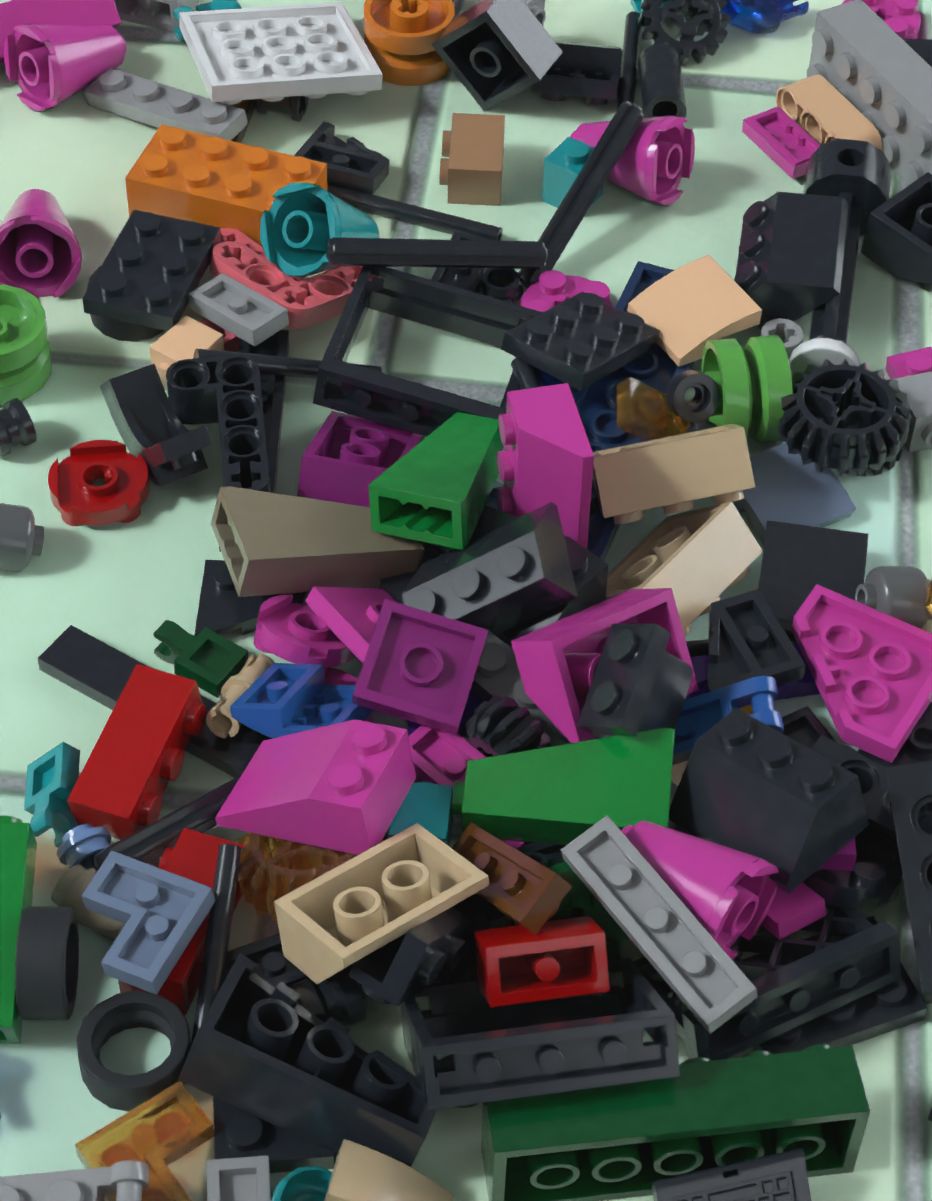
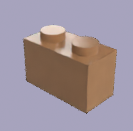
[439,113,505,206]

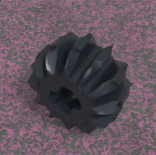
[461,695,552,758]

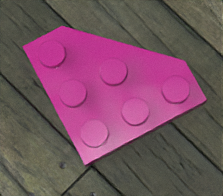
[792,584,932,763]

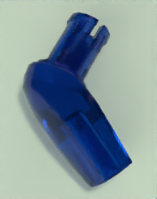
[716,0,809,34]

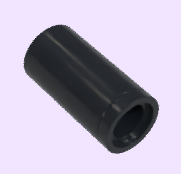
[638,44,687,118]

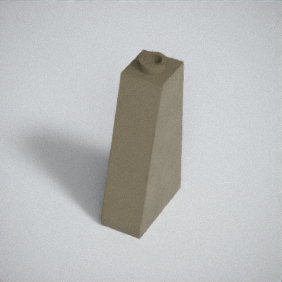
[211,486,425,597]

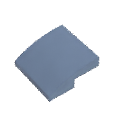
[733,442,856,545]

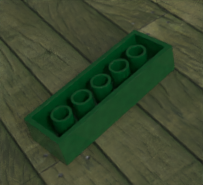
[481,1044,870,1201]

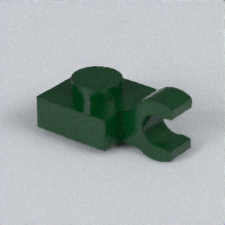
[153,620,248,698]

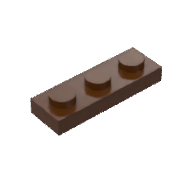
[452,823,572,935]

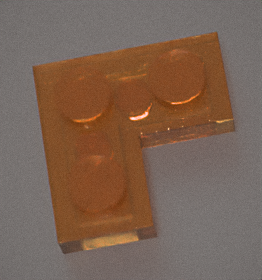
[75,1081,214,1201]

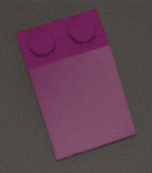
[297,411,425,507]

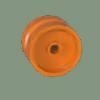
[364,0,455,86]

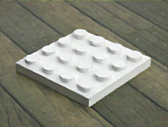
[179,2,383,105]

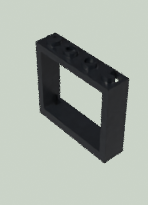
[313,266,543,448]
[400,958,680,1110]

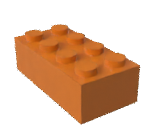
[125,124,328,246]

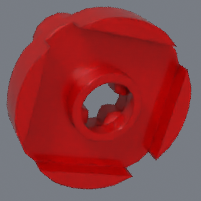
[48,440,150,526]

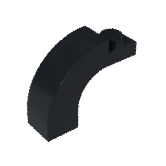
[100,363,213,486]

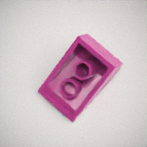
[215,719,416,855]

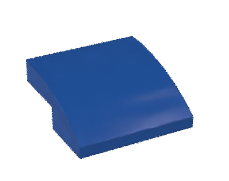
[230,663,374,738]

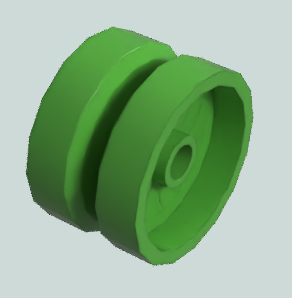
[0,285,52,405]
[701,335,793,442]

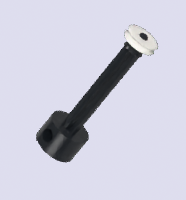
[789,139,891,376]

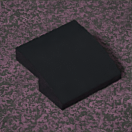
[758,520,869,621]

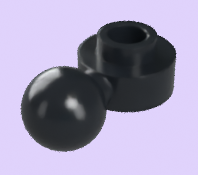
[667,370,720,433]

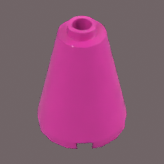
[4,24,126,111]
[570,115,695,205]
[0,189,82,300]
[621,820,779,960]

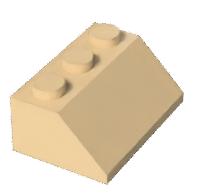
[592,424,755,525]
[606,501,763,637]
[274,823,489,984]

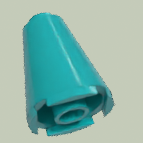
[260,183,379,277]

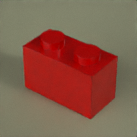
[474,916,610,1007]

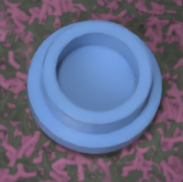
[56,823,112,870]

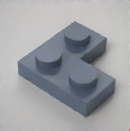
[81,850,216,995]

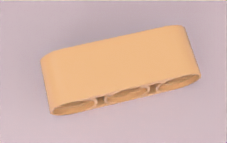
[776,74,883,150]

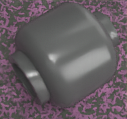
[0,503,44,572]
[855,566,932,629]

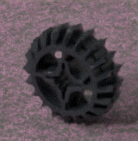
[778,358,911,476]

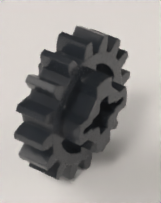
[638,0,730,66]

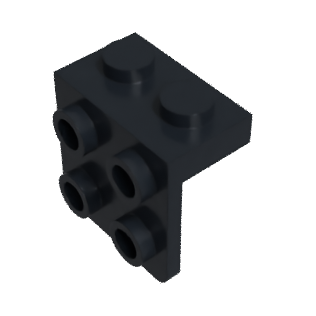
[577,623,693,738]

